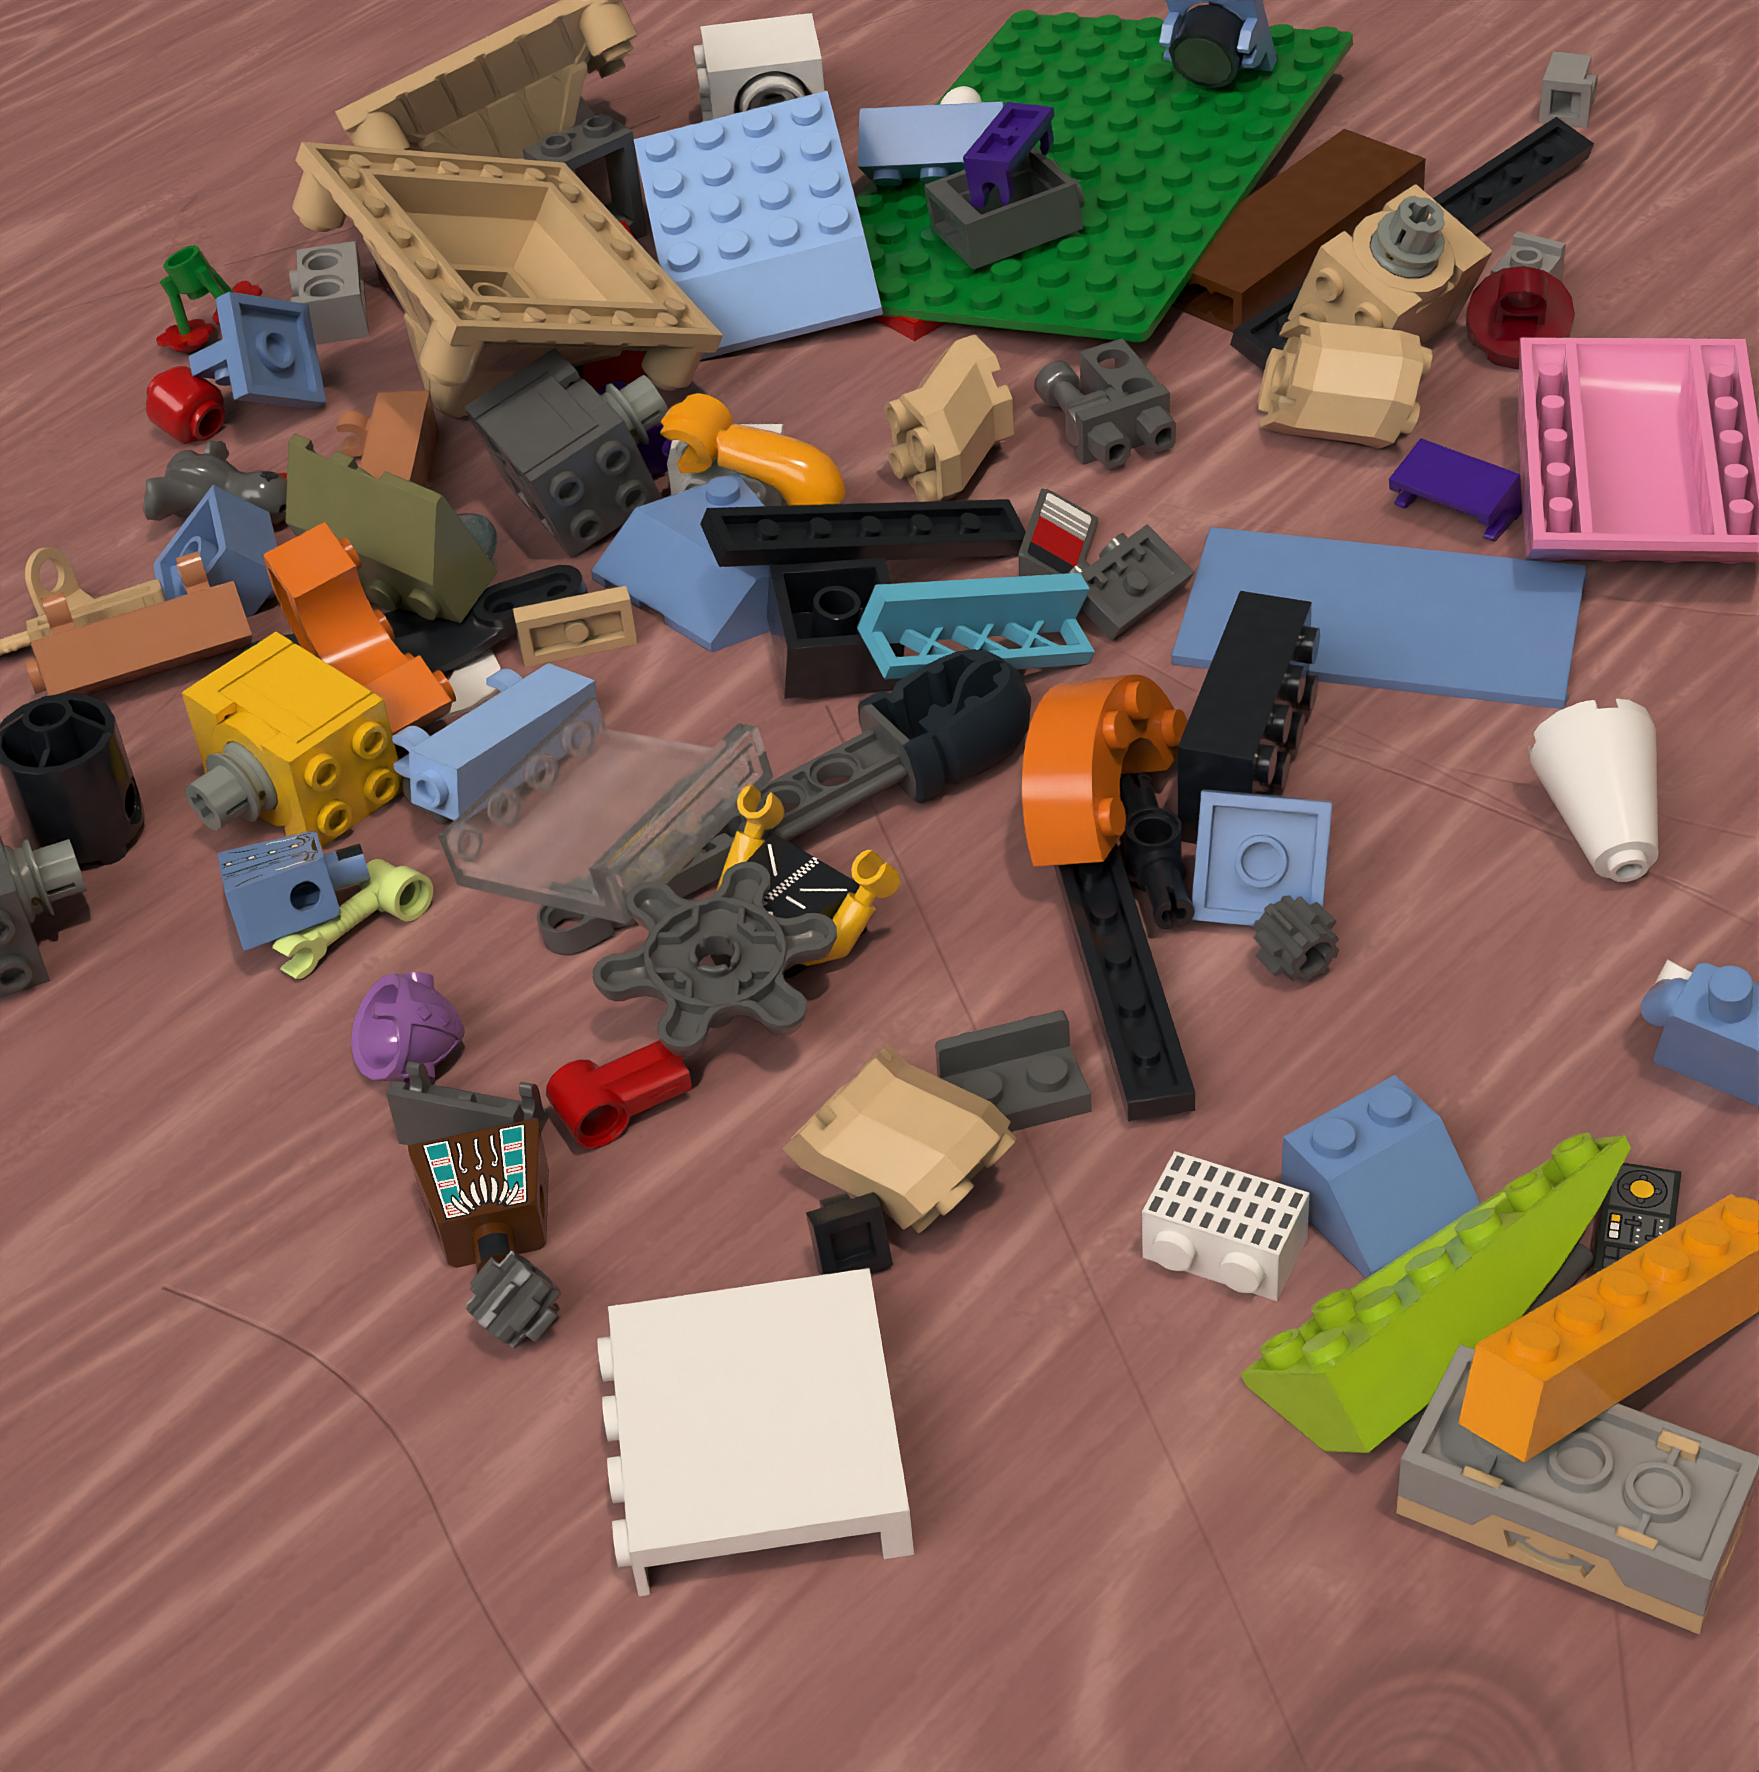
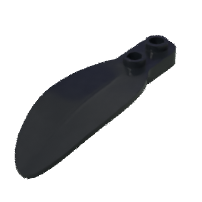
[245,565,588,673]

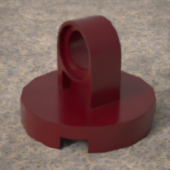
[1466,266,1575,369]

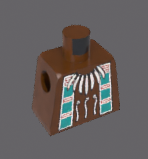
[408,1118,549,1274]

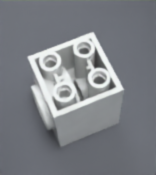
[693,13,825,122]

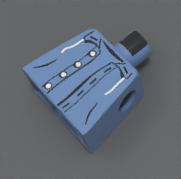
[217,831,371,951]

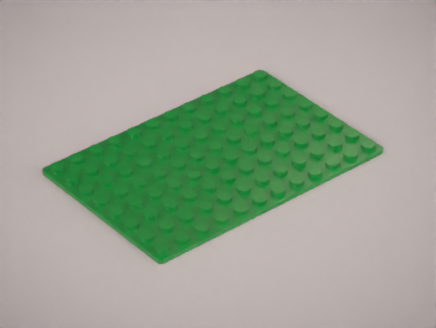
[855,10,1353,342]

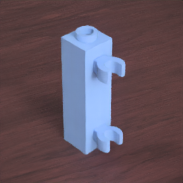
[392,663,596,822]

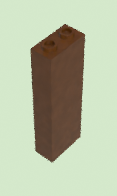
[1171,129,1426,333]

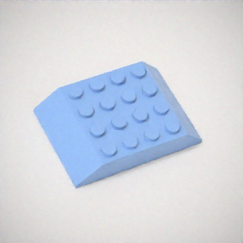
[633,91,883,360]

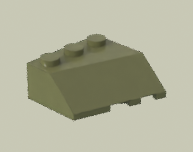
[286,433,498,623]

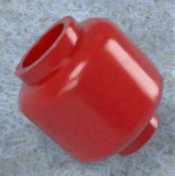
[146,366,225,444]

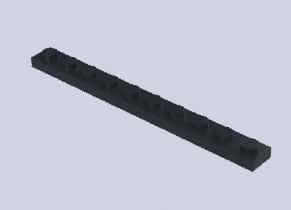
[1230,117,1594,371]

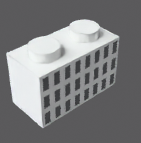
[1142,1151,1309,1301]

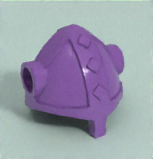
[351,972,465,1085]

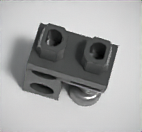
[1034,338,1176,469]

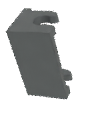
[386,1061,549,1145]

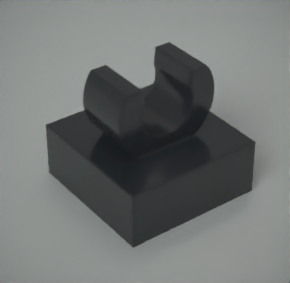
[806,1192,893,1275]

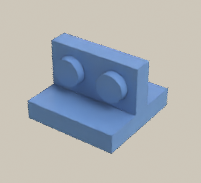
[189,292,326,409]
[1192,789,1333,926]

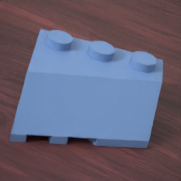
[591,473,773,653]

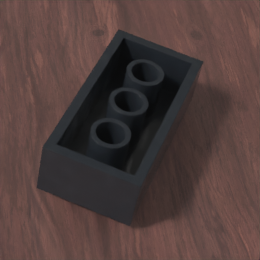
[1178,591,1320,844]

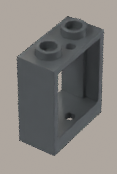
[523,113,647,240]
[924,147,1085,270]

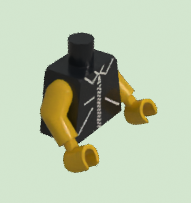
[710,785,900,978]

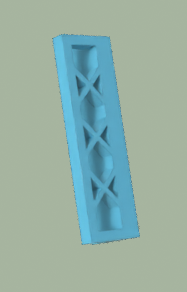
[857,573,1095,679]

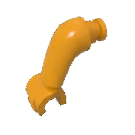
[660,393,846,506]

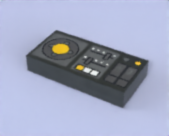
[1593,1163,1682,1275]

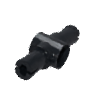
[1120,773,1195,929]

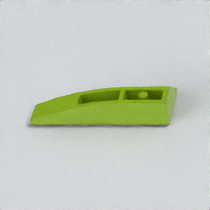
[1240,1133,1631,1453]

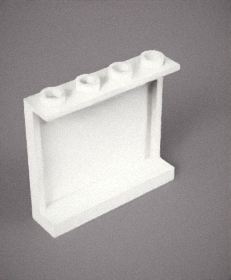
[597,1268,914,1596]

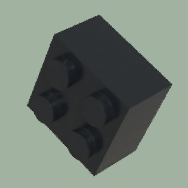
[767,558,905,699]

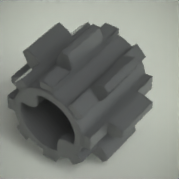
[1253,895,1339,983]
[466,1251,561,1348]

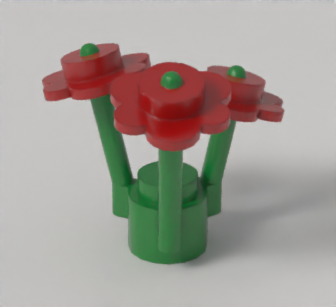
[156,245,263,353]

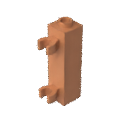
[336,390,438,488]
[24,552,252,696]

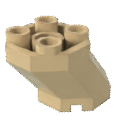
[1257,316,1432,449]
[884,334,1014,502]
[782,1043,1017,1234]

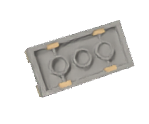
[1396,1344,1759,1635]

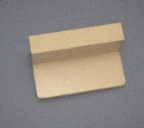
[513,586,637,667]

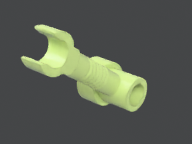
[272,859,433,979]

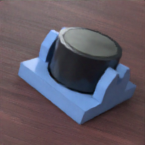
[1159,0,1277,88]

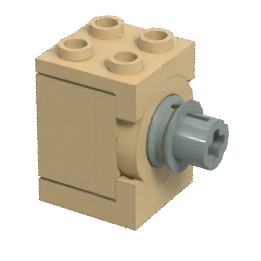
[1288,184,1493,346]

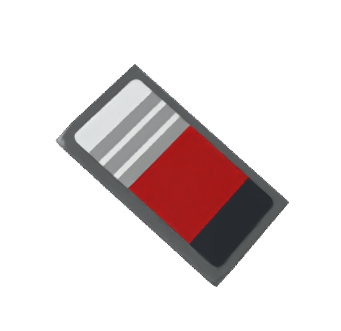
[1019,488,1098,576]

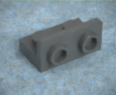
[1068,524,1195,640]
[935,1010,1092,1132]

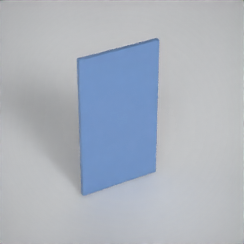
[1171,527,1588,709]

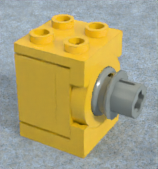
[181,632,403,848]

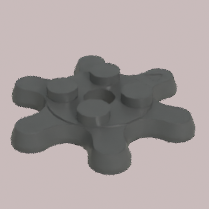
[592,862,837,1057]

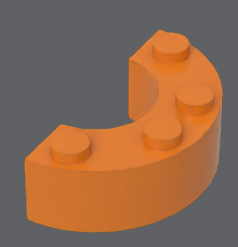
[263,522,456,744]
[1022,674,1187,867]

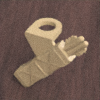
[0,547,166,656]

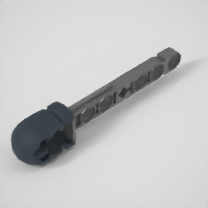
[536,649,1031,955]

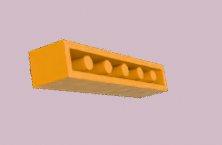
[1458,1194,1759,1463]

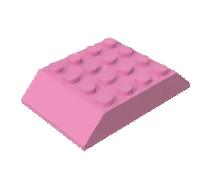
[1517,338,1759,564]

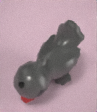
[143,440,287,526]

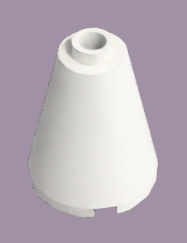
[1528,699,1659,882]

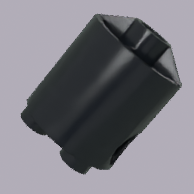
[0,693,144,865]

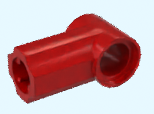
[546,1040,692,1149]

